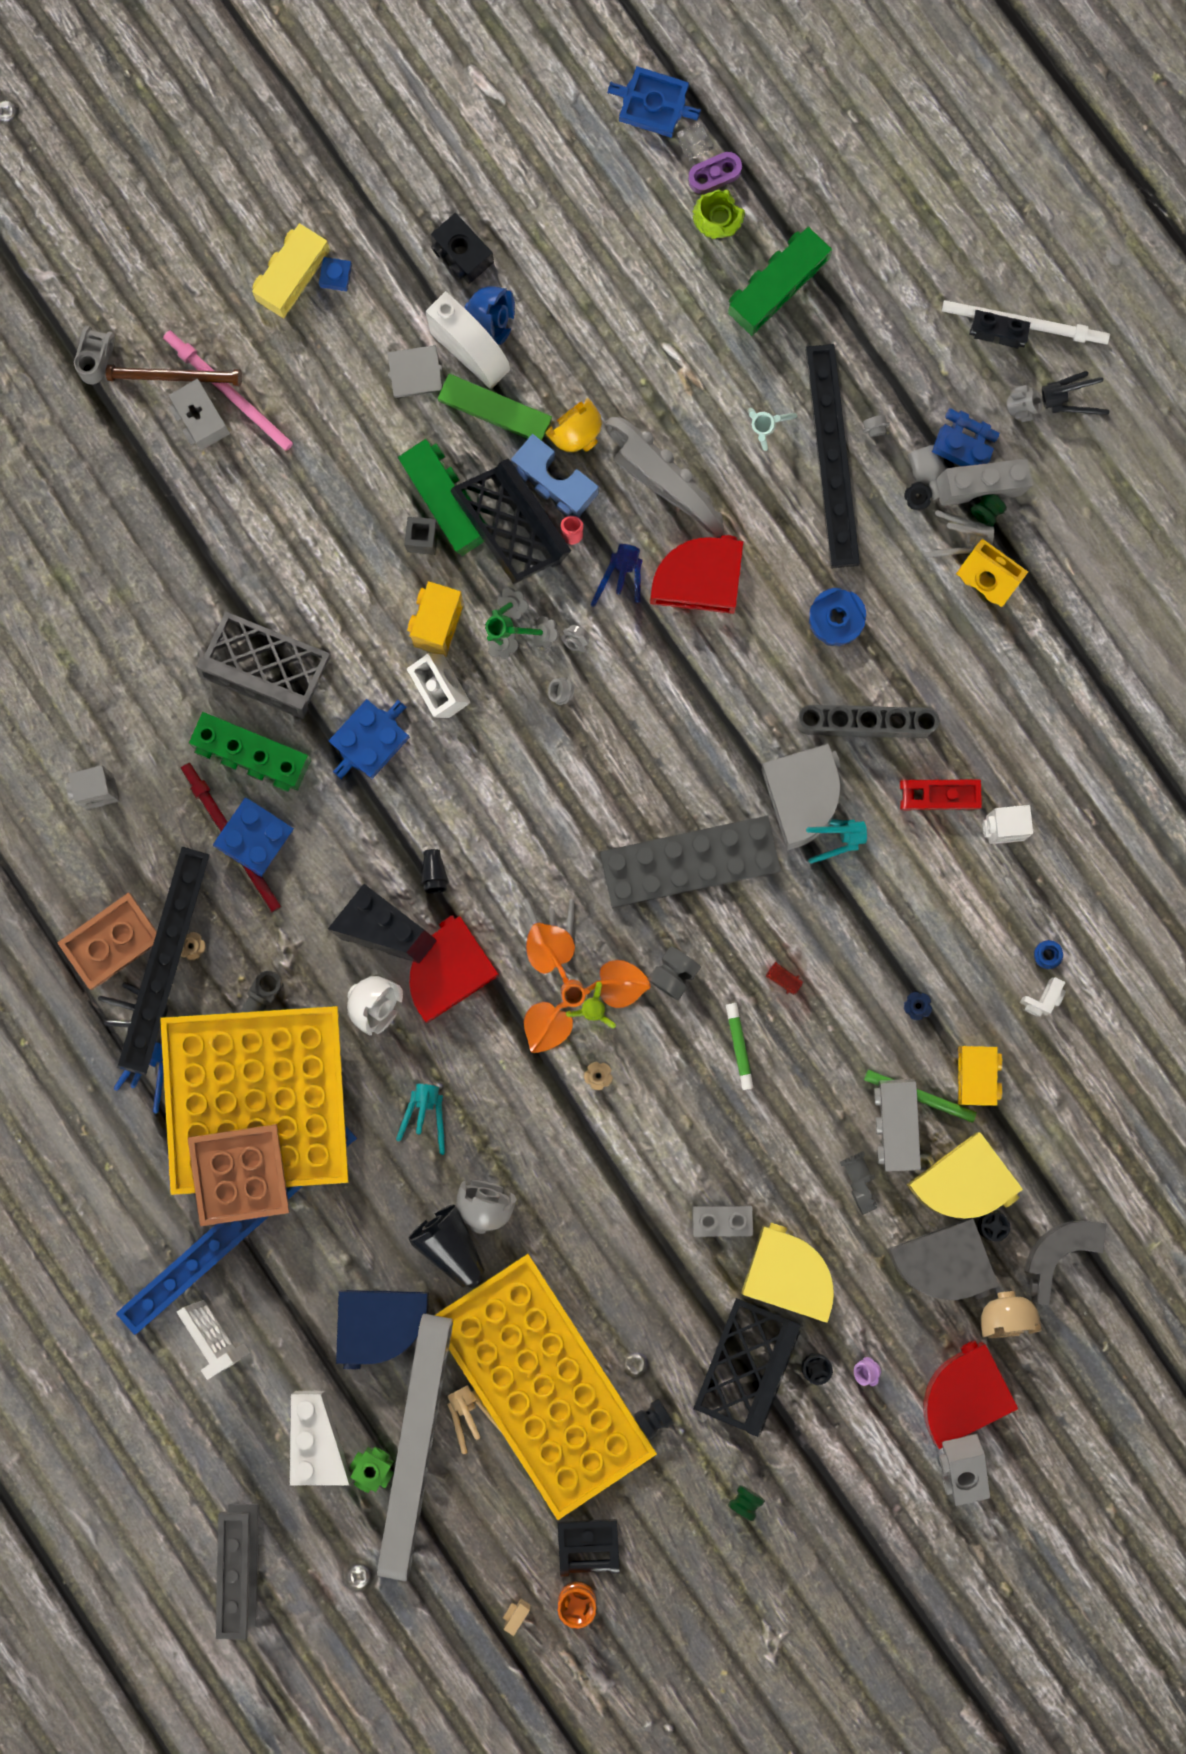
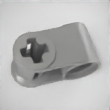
[74,326,115,384]

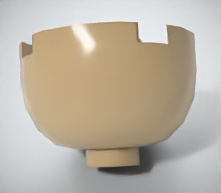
[981,1291,1042,1338]

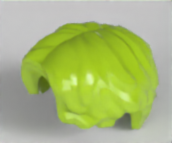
[692,189,745,239]

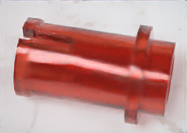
[765,962,804,996]

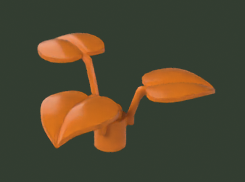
[524,922,651,1053]

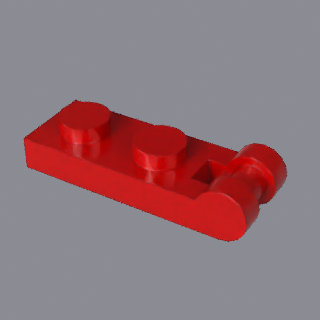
[899,779,982,811]

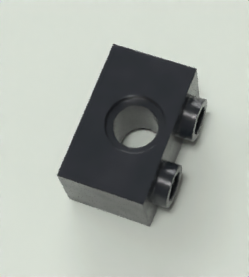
[430,212,494,284]

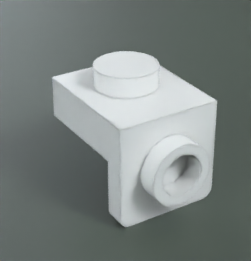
[1020,977,1066,1017]

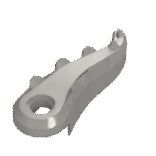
[604,417,724,538]

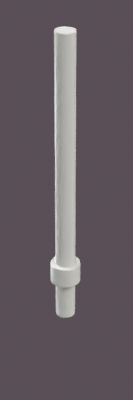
[942,300,1110,344]

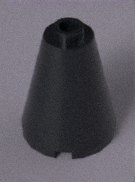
[408,1204,485,1288]

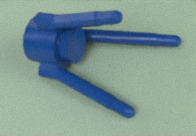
[114,1042,164,1113]

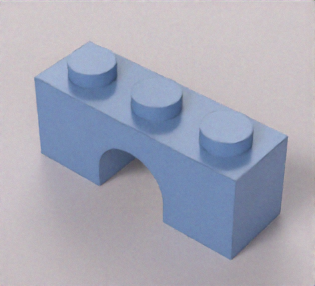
[511,434,599,518]

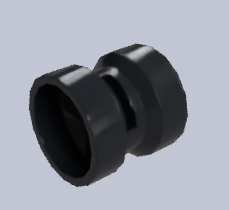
[801,1353,833,1385]
[634,1398,674,1440]

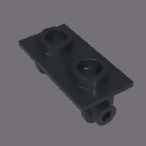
[969,310,1031,349]

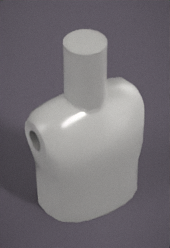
[907,445,945,501]

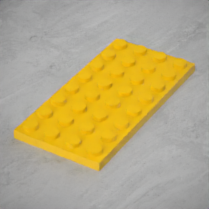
[434,1253,657,1520]

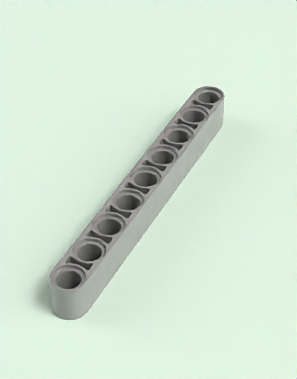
[377,1313,453,1582]

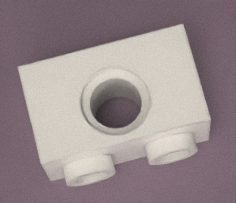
[407,653,471,718]
[982,805,1033,844]

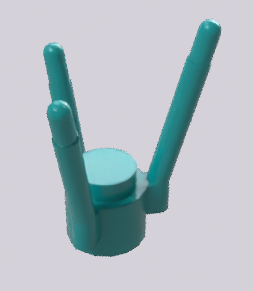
[806,819,867,864]
[396,1084,445,1155]

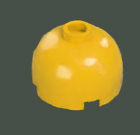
[545,398,602,453]

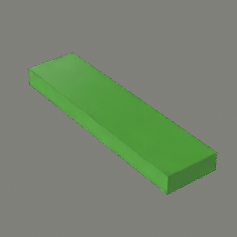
[438,374,552,441]

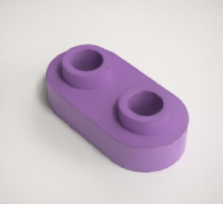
[688,152,742,194]

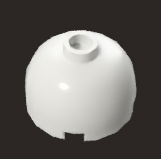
[347,976,403,1036]

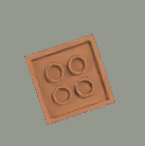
[188,1124,290,1227]

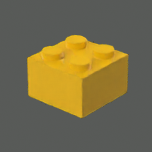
[407,581,464,657]

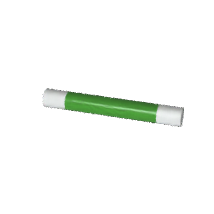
[726,1003,754,1090]

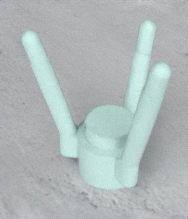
[748,408,797,451]

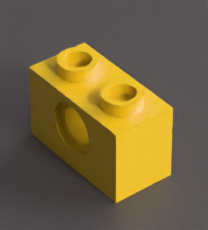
[956,538,1028,607]

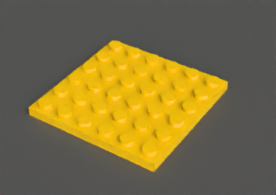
[160,1006,349,1195]

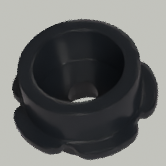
[904,482,932,510]

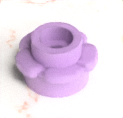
[854,1357,881,1386]

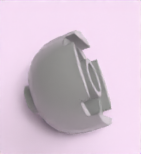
[456,1180,517,1234]

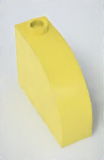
[906,1132,1023,1219]
[741,1223,834,1323]

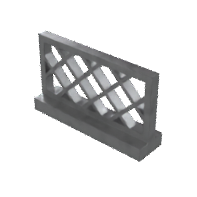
[196,611,330,719]

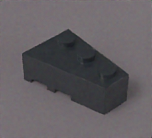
[328,884,437,963]

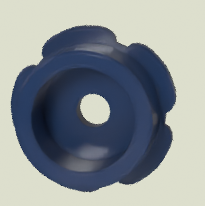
[904,992,932,1021]

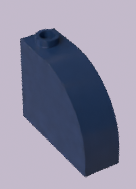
[336,1290,429,1369]

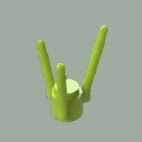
[566,982,616,1028]

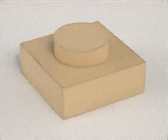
[503,1599,531,1636]

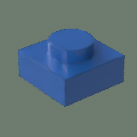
[319,257,352,292]

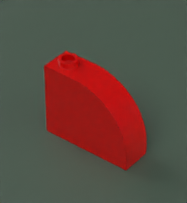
[650,535,744,614]
[409,916,499,1024]
[923,1340,1018,1449]

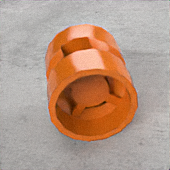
[557,1581,596,1629]

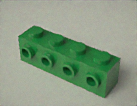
[728,227,832,336]
[398,438,488,556]
[189,712,311,792]

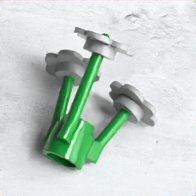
[485,587,559,659]

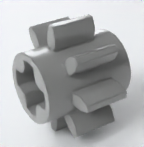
[1007,385,1043,422]

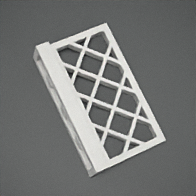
[177,1300,250,1380]

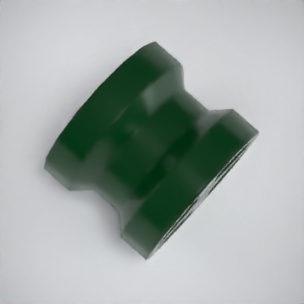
[971,494,1007,527]
[728,1485,765,1521]

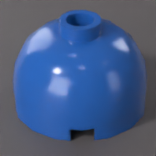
[464,286,515,345]

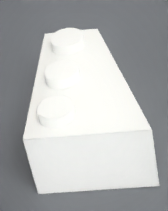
[290,1391,353,1485]

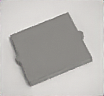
[387,345,442,398]

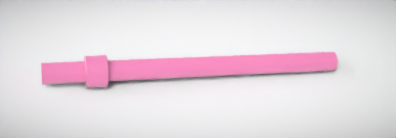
[163,330,293,451]

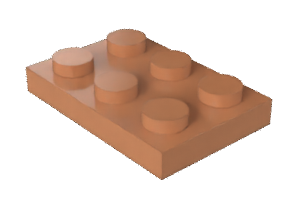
[57,893,157,990]

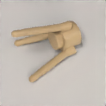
[447,1385,504,1455]

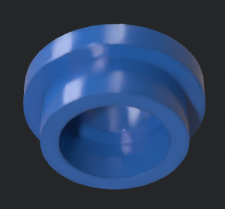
[1034,940,1063,969]

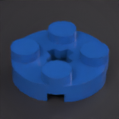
[809,588,866,646]

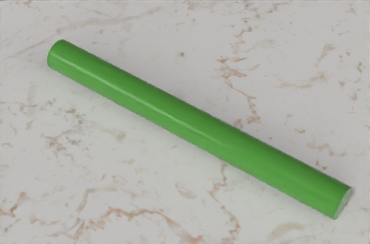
[864,1070,977,1123]

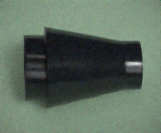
[420,849,449,893]

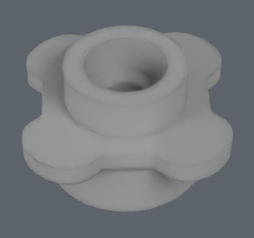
[561,625,590,652]

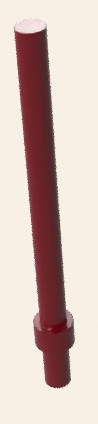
[180,763,282,913]

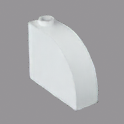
[426,291,510,390]

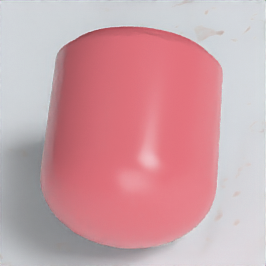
[561,516,583,545]

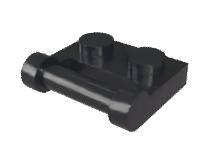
[558,1519,620,1577]

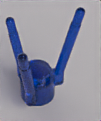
[590,544,643,607]

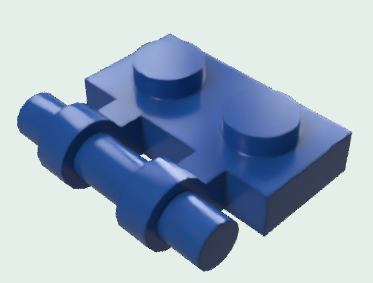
[932,408,1000,467]

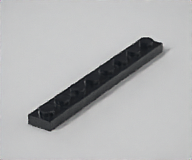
[805,344,860,569]
[117,846,210,1076]

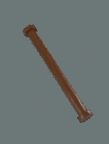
[106,364,242,386]

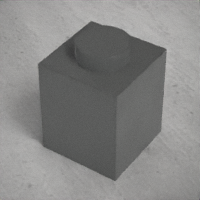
[404,516,439,555]

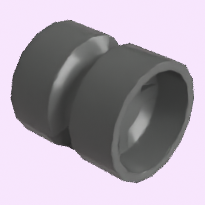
[647,946,701,1001]

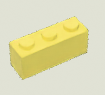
[252,223,330,319]

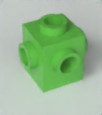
[350,1447,394,1493]

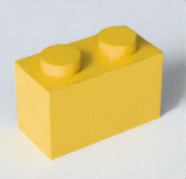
[958,1046,1002,1106]

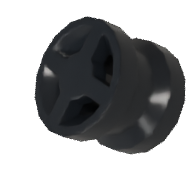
[978,1212,1011,1242]

